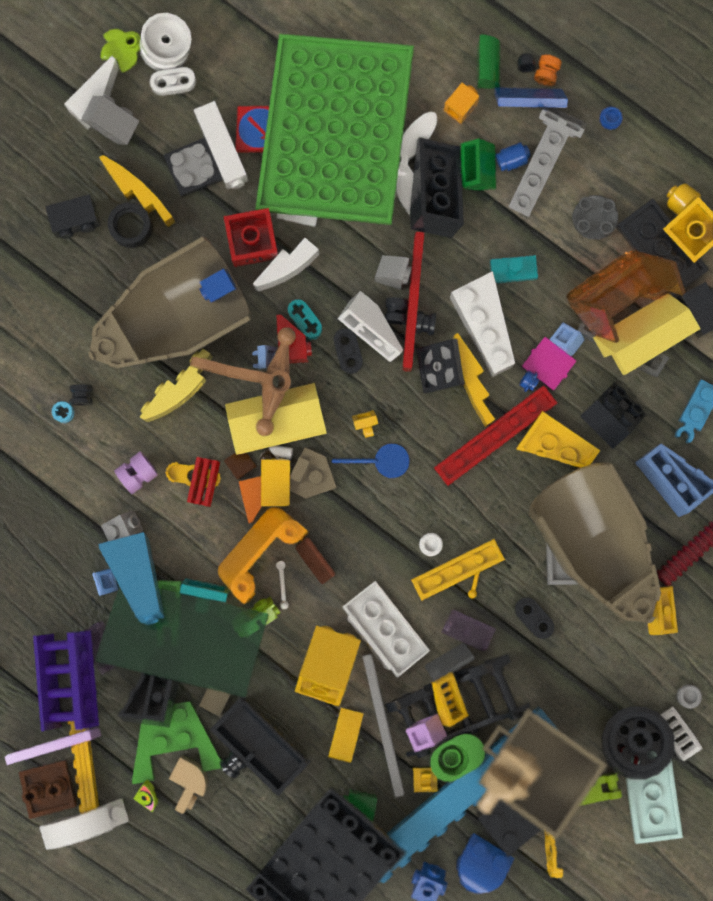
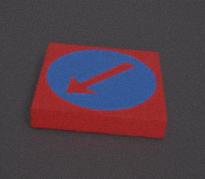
[236,106,269,153]

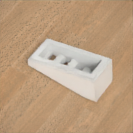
[660,706,702,761]

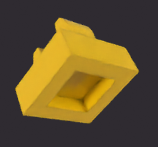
[352,410,378,438]
[413,767,438,792]

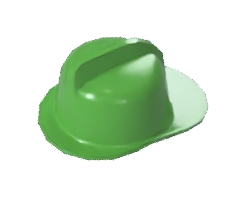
[430,734,485,782]

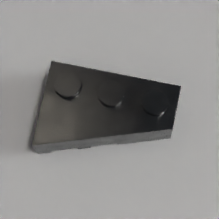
[117,648,183,728]

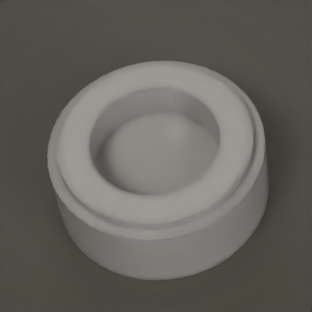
[677,684,702,709]

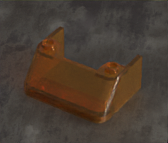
[566,251,686,343]

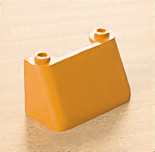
[218,507,309,604]

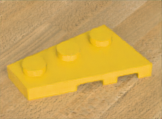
[516,411,600,468]

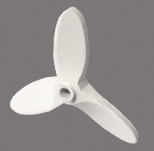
[396,112,437,216]

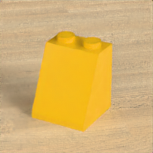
[295,625,361,707]

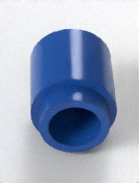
[495,142,531,172]

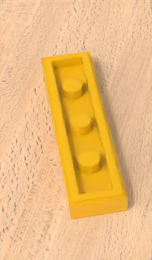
[411,539,505,601]

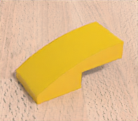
[328,708,364,763]

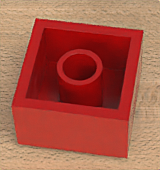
[223,208,278,267]

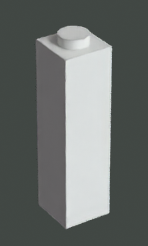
[194,101,248,190]

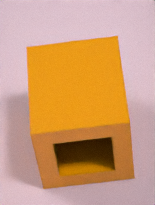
[444,83,480,124]

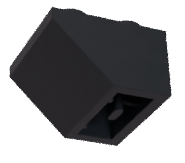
[580,382,647,449]

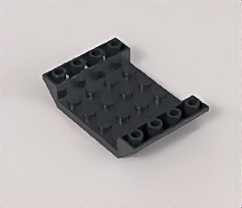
[246,787,407,901]

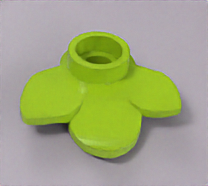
[100,29,141,72]

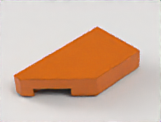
[239,476,262,523]

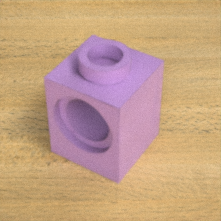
[406,714,447,752]

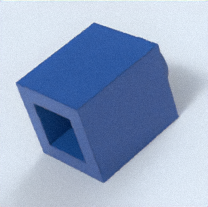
[199,269,238,303]

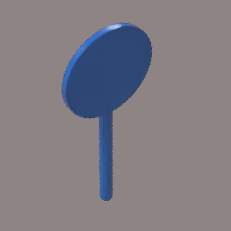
[331,444,409,478]

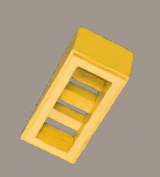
[432,672,468,727]

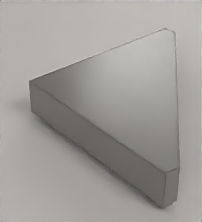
[546,543,578,585]

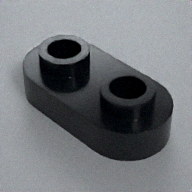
[334,328,363,374]
[514,598,554,639]

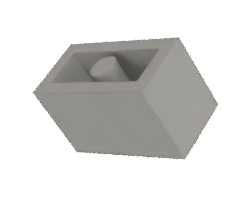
[81,94,139,145]

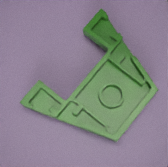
[132,701,222,784]

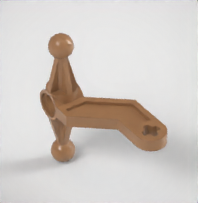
[190,327,296,436]

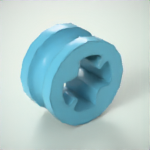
[52,401,75,423]

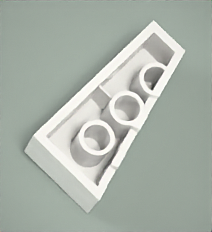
[450,271,515,377]

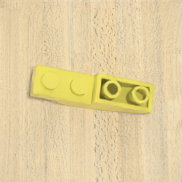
[140,349,213,422]

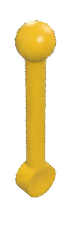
[468,573,480,599]

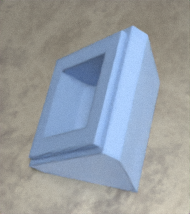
[92,569,119,597]

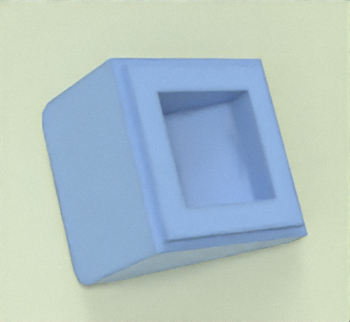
[550,323,584,357]

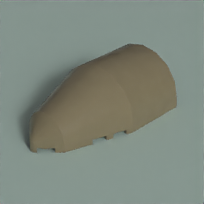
[88,236,252,368]
[529,463,661,623]

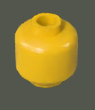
[667,184,701,215]

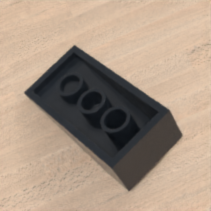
[410,137,464,238]

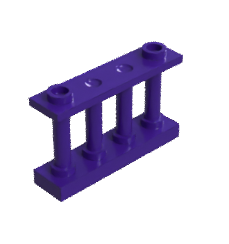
[33,630,99,731]

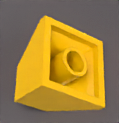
[663,197,713,263]

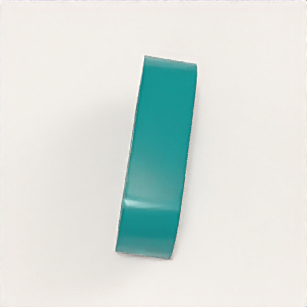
[288,299,322,340]

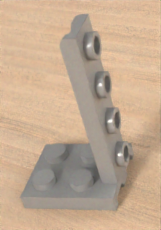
[509,107,587,217]

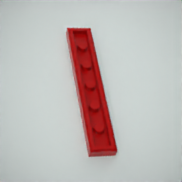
[402,232,424,372]
[434,385,557,486]

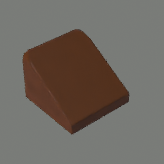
[224,453,257,480]

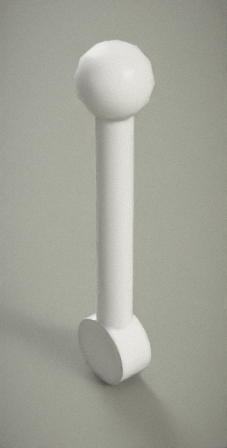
[276,561,289,610]

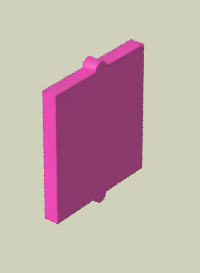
[522,337,576,391]

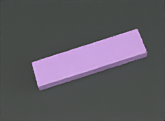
[5,727,101,765]

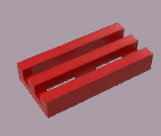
[187,457,220,507]

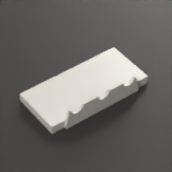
[342,581,430,677]

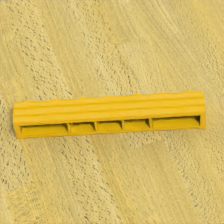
[68,711,99,813]

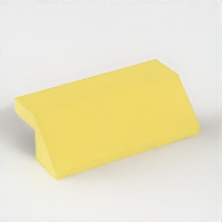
[593,293,700,375]
[225,383,327,455]

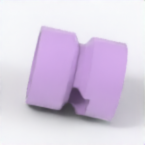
[114,451,158,494]

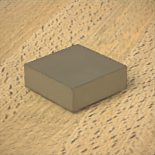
[199,684,231,716]

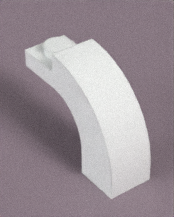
[39,798,129,850]

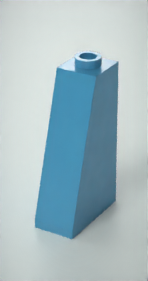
[98,532,165,624]

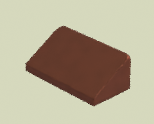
[295,538,336,584]

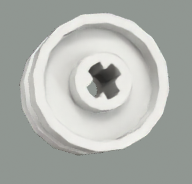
[140,13,191,71]

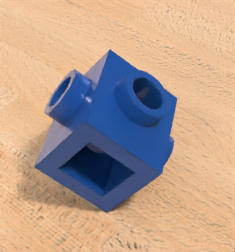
[411,862,448,901]

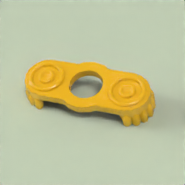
[165,462,221,488]
[544,831,563,878]

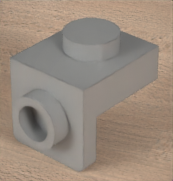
[101,511,143,541]

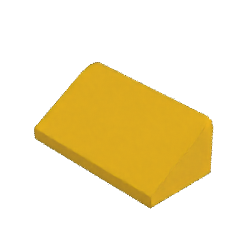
[261,458,290,506]
[648,586,678,635]

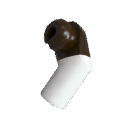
[260,445,293,463]

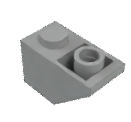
[375,255,412,290]

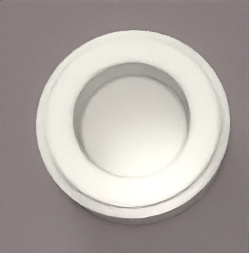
[419,533,443,556]

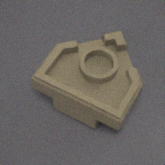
[290,447,337,499]

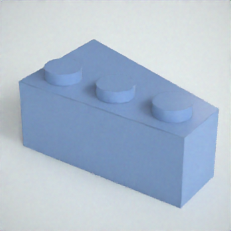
[635,444,713,517]

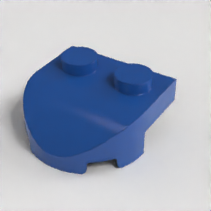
[456,833,515,894]

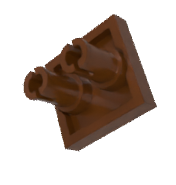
[18,759,77,819]

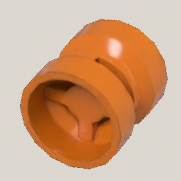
[534,55,562,86]

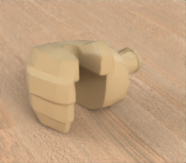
[477,744,542,814]

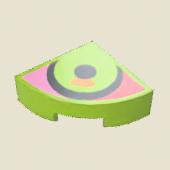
[133,780,158,812]

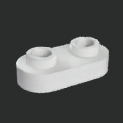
[150,67,196,96]

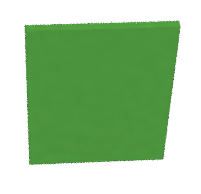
[255,34,414,225]

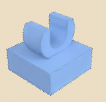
[252,345,278,370]

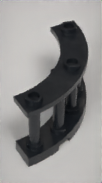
[385,653,531,758]

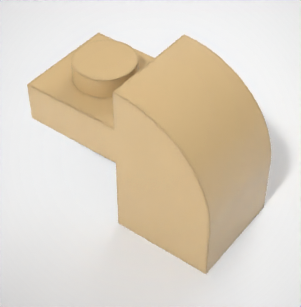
[169,755,208,814]

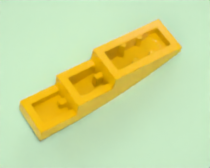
[99,155,175,227]
[453,333,495,427]

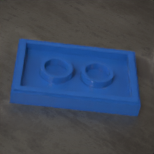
[494,87,568,108]

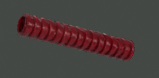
[656,521,713,587]

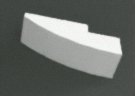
[253,238,319,291]

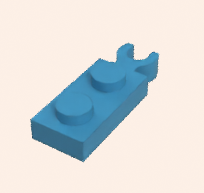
[675,379,713,443]

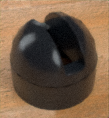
[517,53,536,73]

